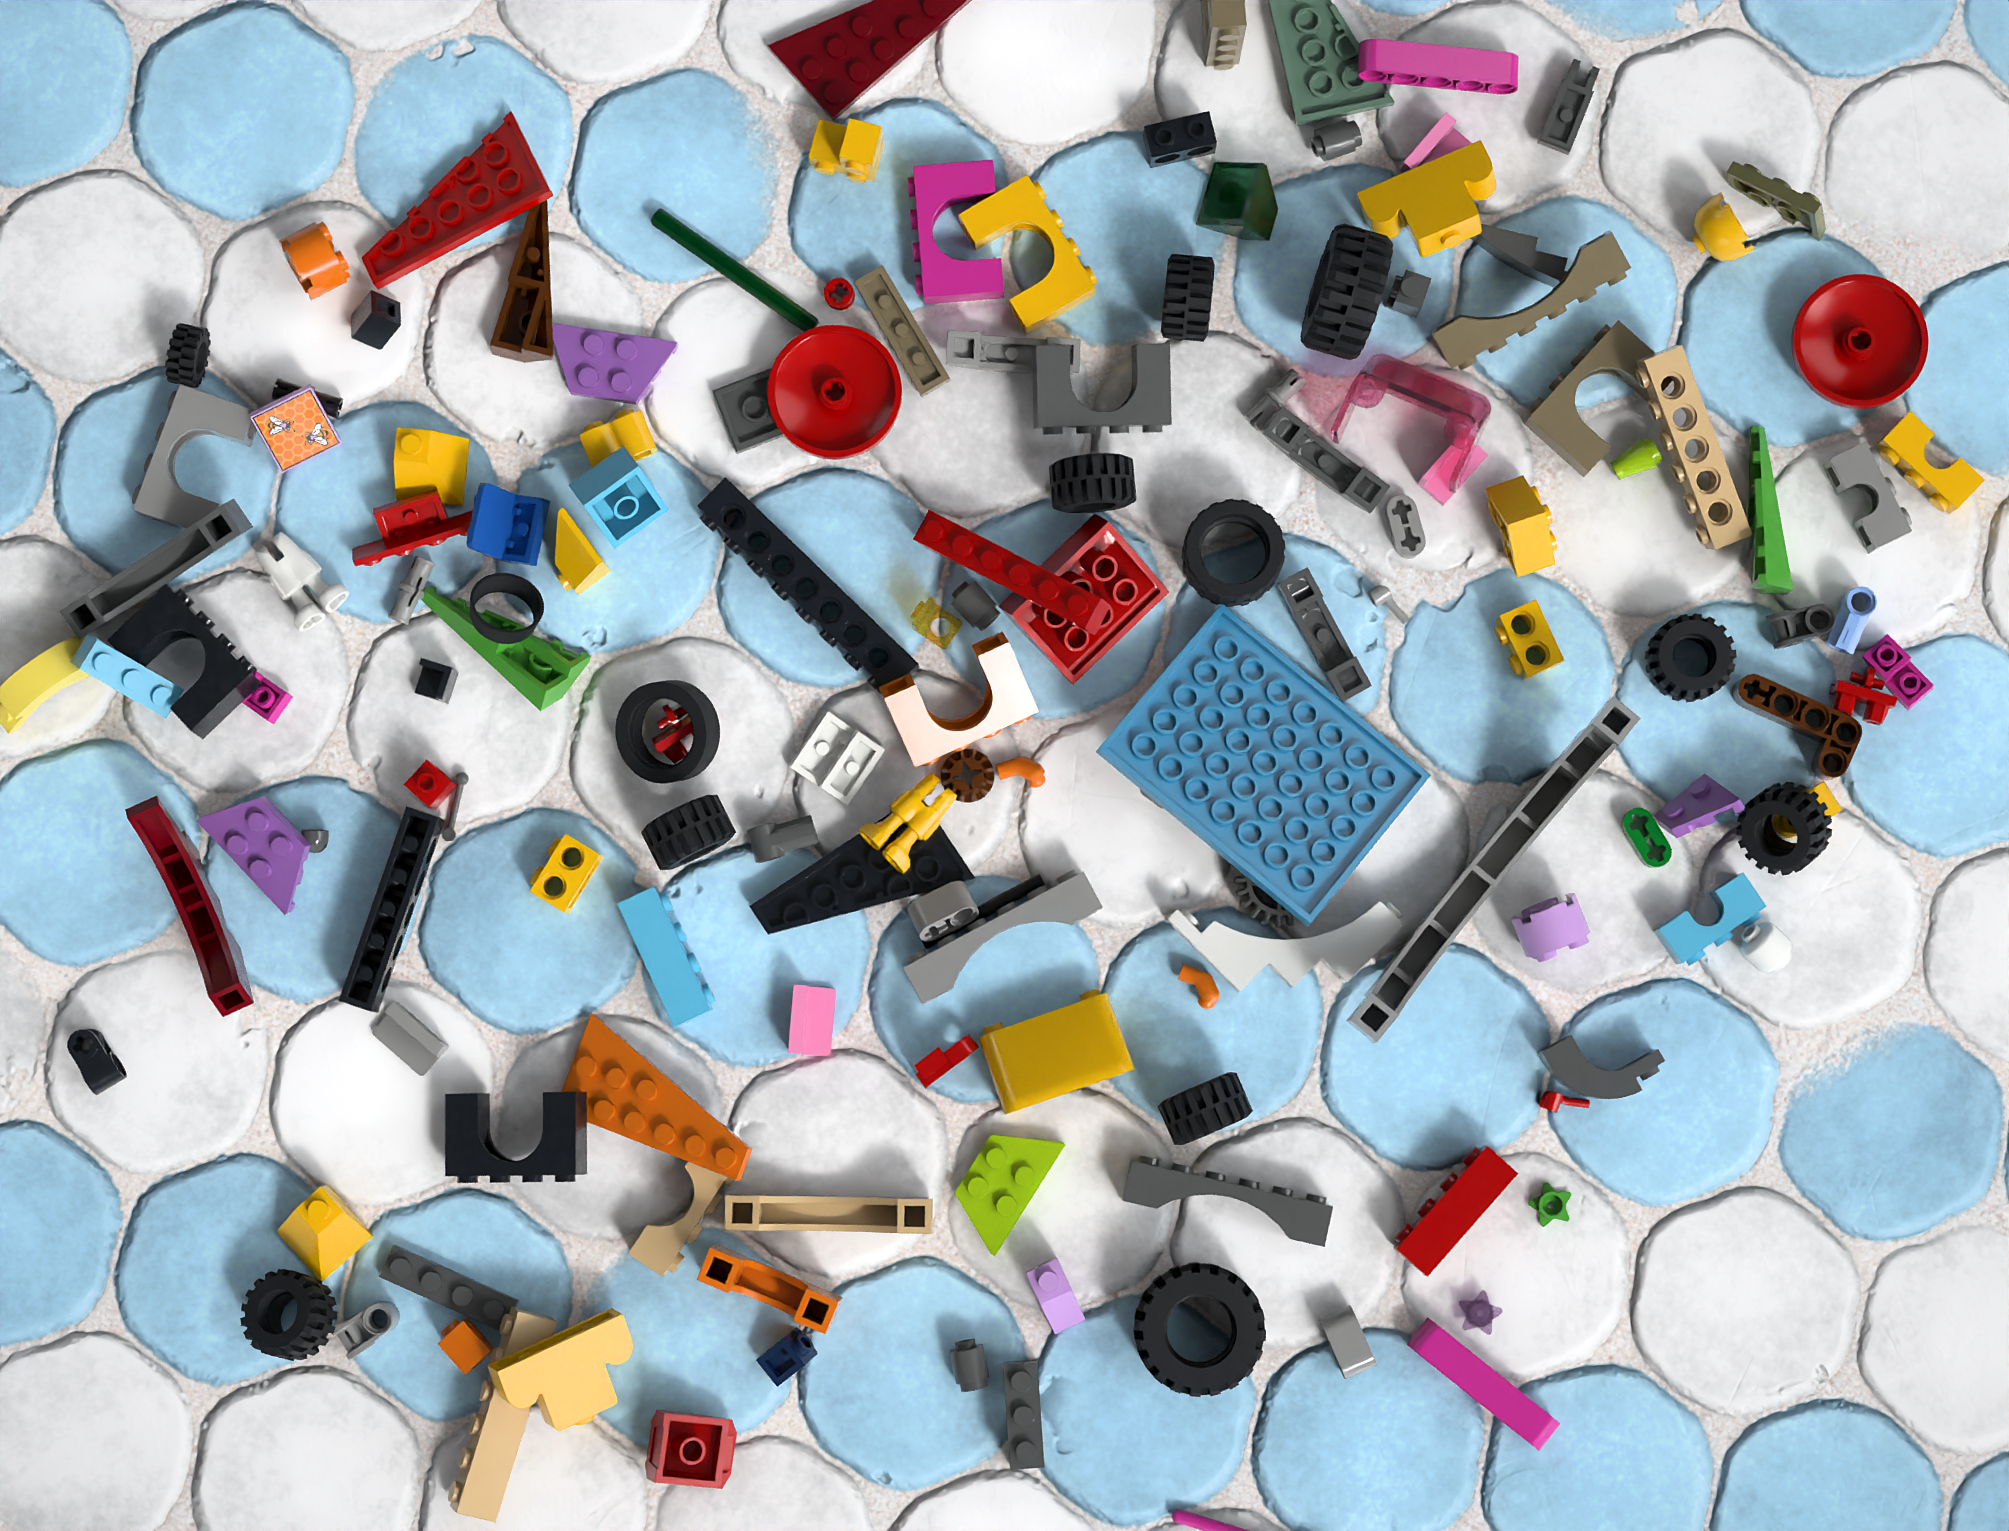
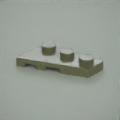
[1726,161,1826,241]

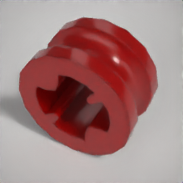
[824,278,855,311]

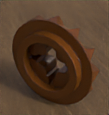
[941,749,994,803]

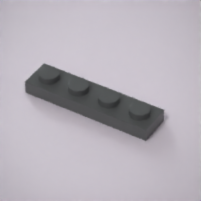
[379,1245,519,1331]

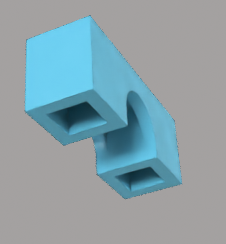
[70,633,184,719]
[1654,872,1767,966]

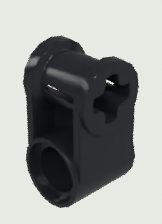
[67,1029,127,1095]

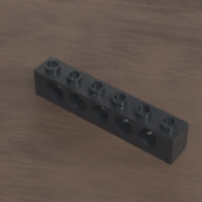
[339,806,445,1013]

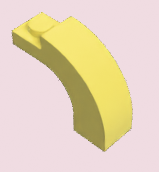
[0,636,89,734]

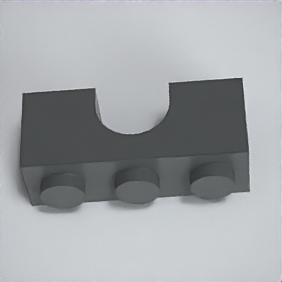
[1003,1360,1045,1470]

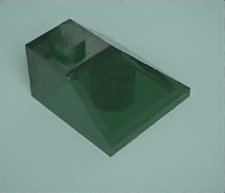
[1196,162,1279,241]

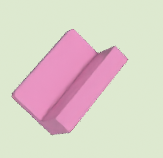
[1400,112,1472,173]
[1418,428,1488,506]
[788,984,836,1056]

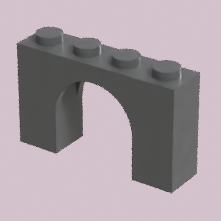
[1032,343,1172,435]

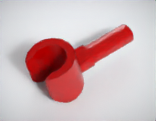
[1539,1091,1590,1113]

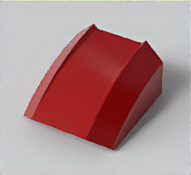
[645,1410,737,1489]

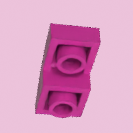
[1862,634,1934,711]
[242,671,293,724]

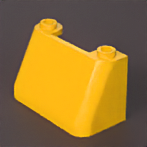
[978,988,1135,1115]

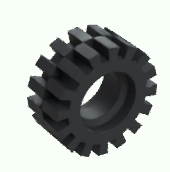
[165,323,211,388]

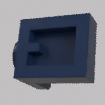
[756,1327,818,1387]

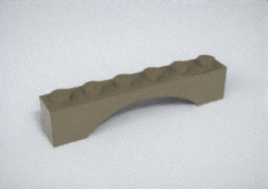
[1431,230,1631,370]

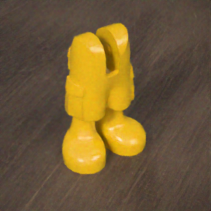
[858,773,957,874]

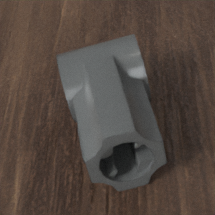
[747,815,819,863]

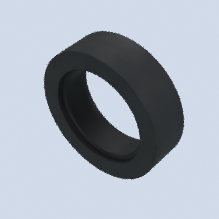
[615,680,720,784]

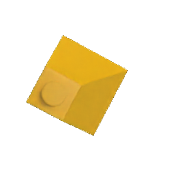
[393,427,470,506]
[555,507,611,595]
[276,1185,373,1281]

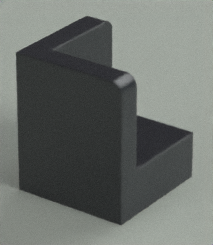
[351,290,401,350]
[414,658,459,704]

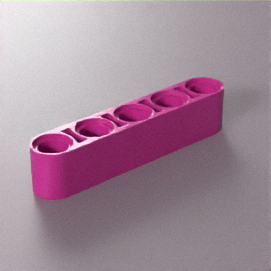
[1358,39,1519,94]
[1407,1317,1560,1451]

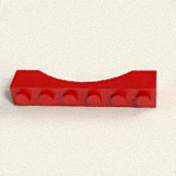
[913,510,1111,635]

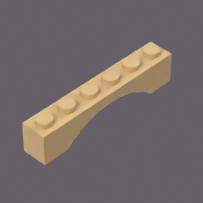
[724,1194,933,1234]

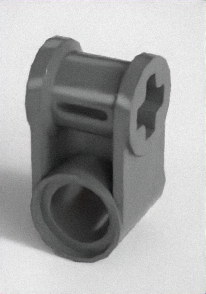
[1766,604,1836,650]

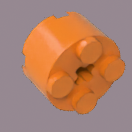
[279,222,351,301]

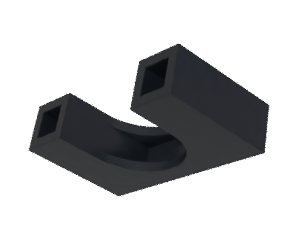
[107,584,262,739]
[445,1092,587,1183]

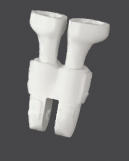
[255,532,349,632]

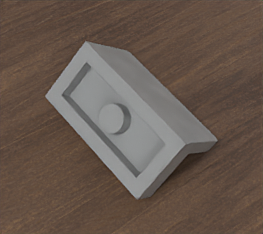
[372,1001,449,1076]

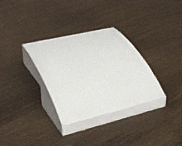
[788,711,885,806]

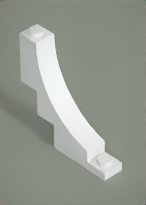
[1166,901,1404,993]

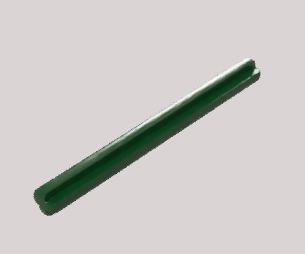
[650,208,819,332]

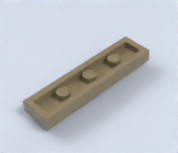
[854,265,950,398]

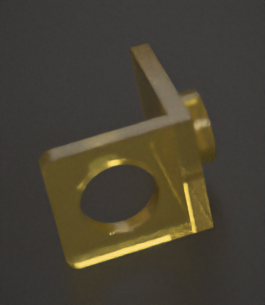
[910,596,962,650]

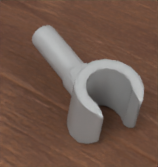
[1368,585,1410,624]

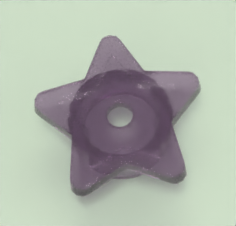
[1459,1290,1503,1335]

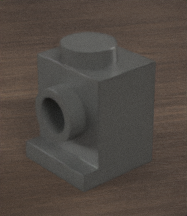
[1385,270,1432,318]

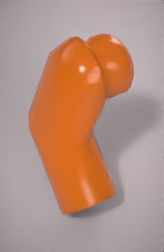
[995,756,1045,788]
[1178,964,1220,1009]

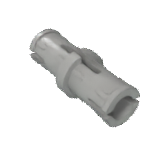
[1244,369,1306,431]
[388,556,435,626]

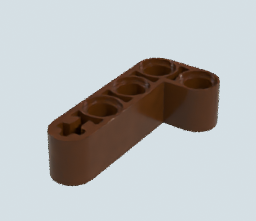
[1732,674,1862,781]

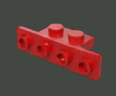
[352,489,473,566]

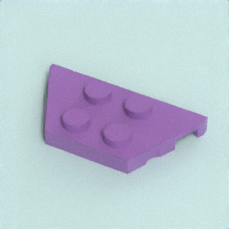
[552,323,678,405]
[197,796,311,915]

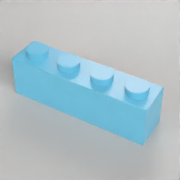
[617,886,716,1028]

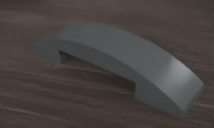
[1262,406,1390,514]
[1277,567,1372,702]

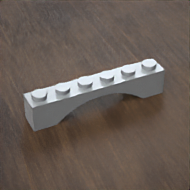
[903,870,1103,1004]

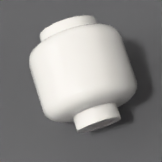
[1740,922,1792,973]

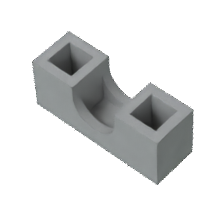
[1823,441,1912,554]

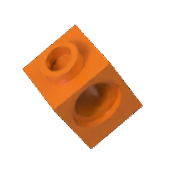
[438,1319,494,1375]

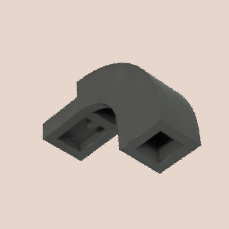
[1537,1035,1665,1099]

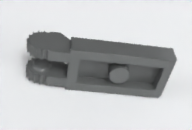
[1537,59,1600,155]

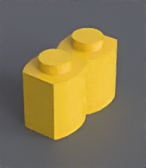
[579,408,658,468]

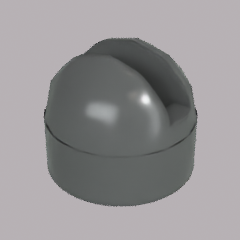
[301,830,329,853]

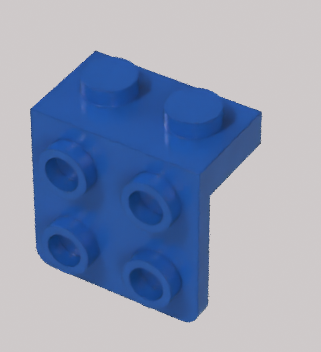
[466,482,550,566]

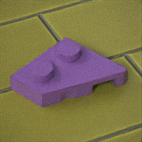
[1653,774,1745,838]

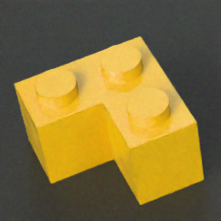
[808,118,884,183]
[1485,475,1557,577]

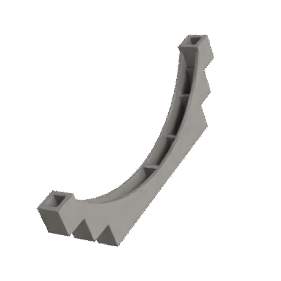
[1346,696,1641,1043]

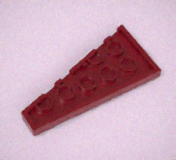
[767,0,972,121]

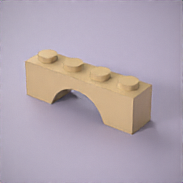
[628,1162,735,1276]

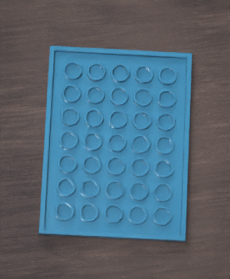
[1096,604,1431,927]

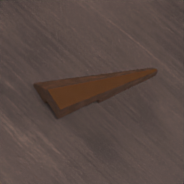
[490,200,554,363]

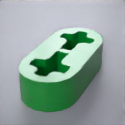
[1621,808,1672,868]

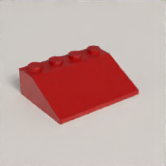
[998,513,1169,685]

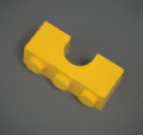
[1875,411,1985,514]

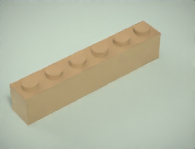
[448,1306,557,1523]

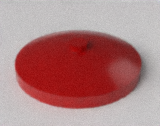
[1791,274,1929,409]
[767,325,902,460]

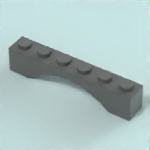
[60,499,253,640]
[1122,1155,1333,1247]

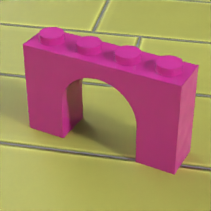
[907,160,1004,305]

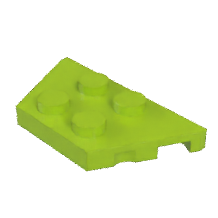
[954,1135,1065,1256]

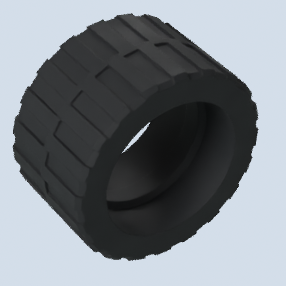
[1181,499,1286,607]

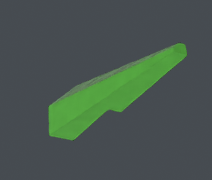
[1748,426,1793,595]
[421,586,591,711]

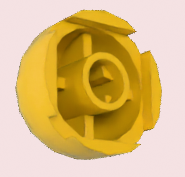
[1692,192,1755,262]

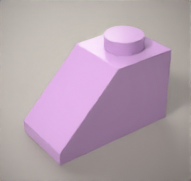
[1026,1257,1086,1334]

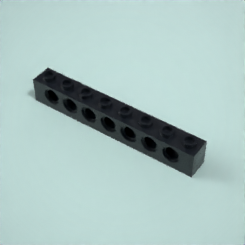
[697,477,919,694]

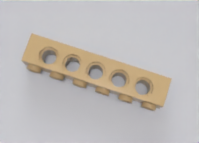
[1636,345,1753,550]

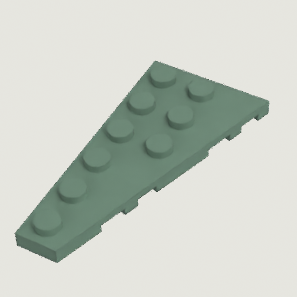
[1268,0,1395,126]

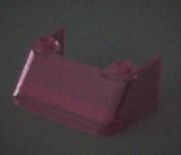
[1331,354,1491,493]

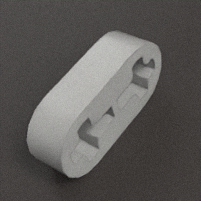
[1385,495,1426,559]

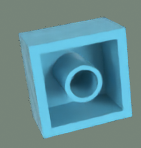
[568,446,669,549]

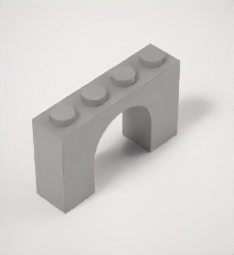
[132,384,257,530]

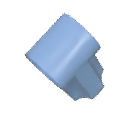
[1824,586,1877,655]

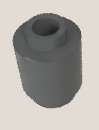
[1310,120,1362,162]
[951,581,1001,631]
[949,1339,989,1392]

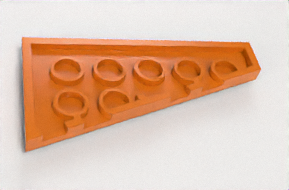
[561,1013,752,1181]

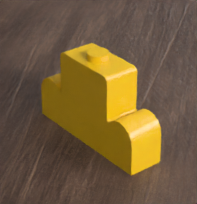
[1357,140,1496,257]
[487,1308,633,1431]

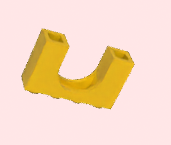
[958,175,1098,335]

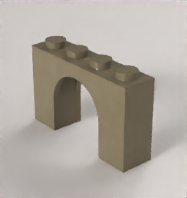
[1200,0,1247,70]
[1524,320,1673,477]

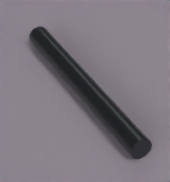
[921,874,1045,949]

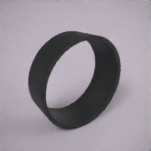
[470,573,544,644]

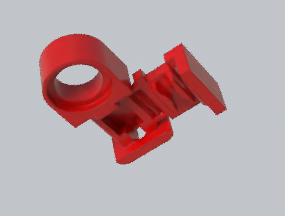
[914,1034,979,1089]

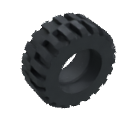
[1300,223,1393,360]
[1133,1262,1266,1397]

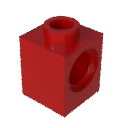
[404,759,457,810]

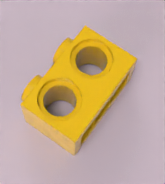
[1494,599,1565,681]
[529,833,604,914]

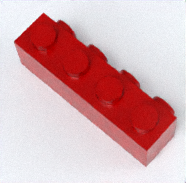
[1393,1145,1518,1277]

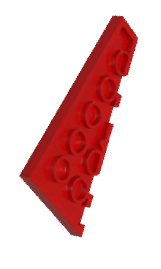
[361,111,554,290]

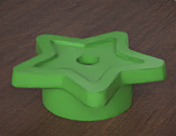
[1528,1182,1571,1227]

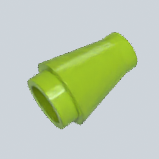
[1610,437,1663,480]

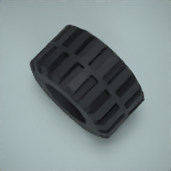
[1161,254,1215,342]
[1049,453,1136,513]
[1645,613,1737,702]
[1736,782,1832,875]
[641,795,736,870]
[1158,1072,1253,1145]
[240,1269,338,1361]

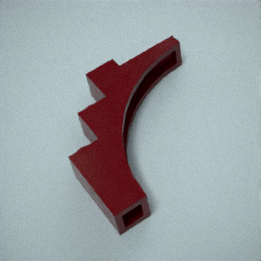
[125,795,254,1017]

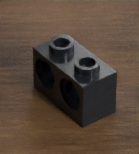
[1143,111,1217,168]

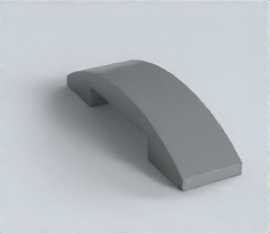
[946,330,1081,374]

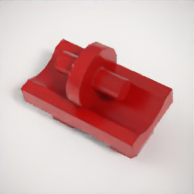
[1829,666,1898,726]
[651,703,693,764]

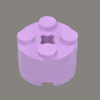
[1511,893,1590,962]

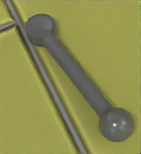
[442,772,469,841]

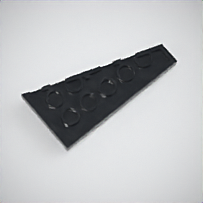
[749,813,975,935]

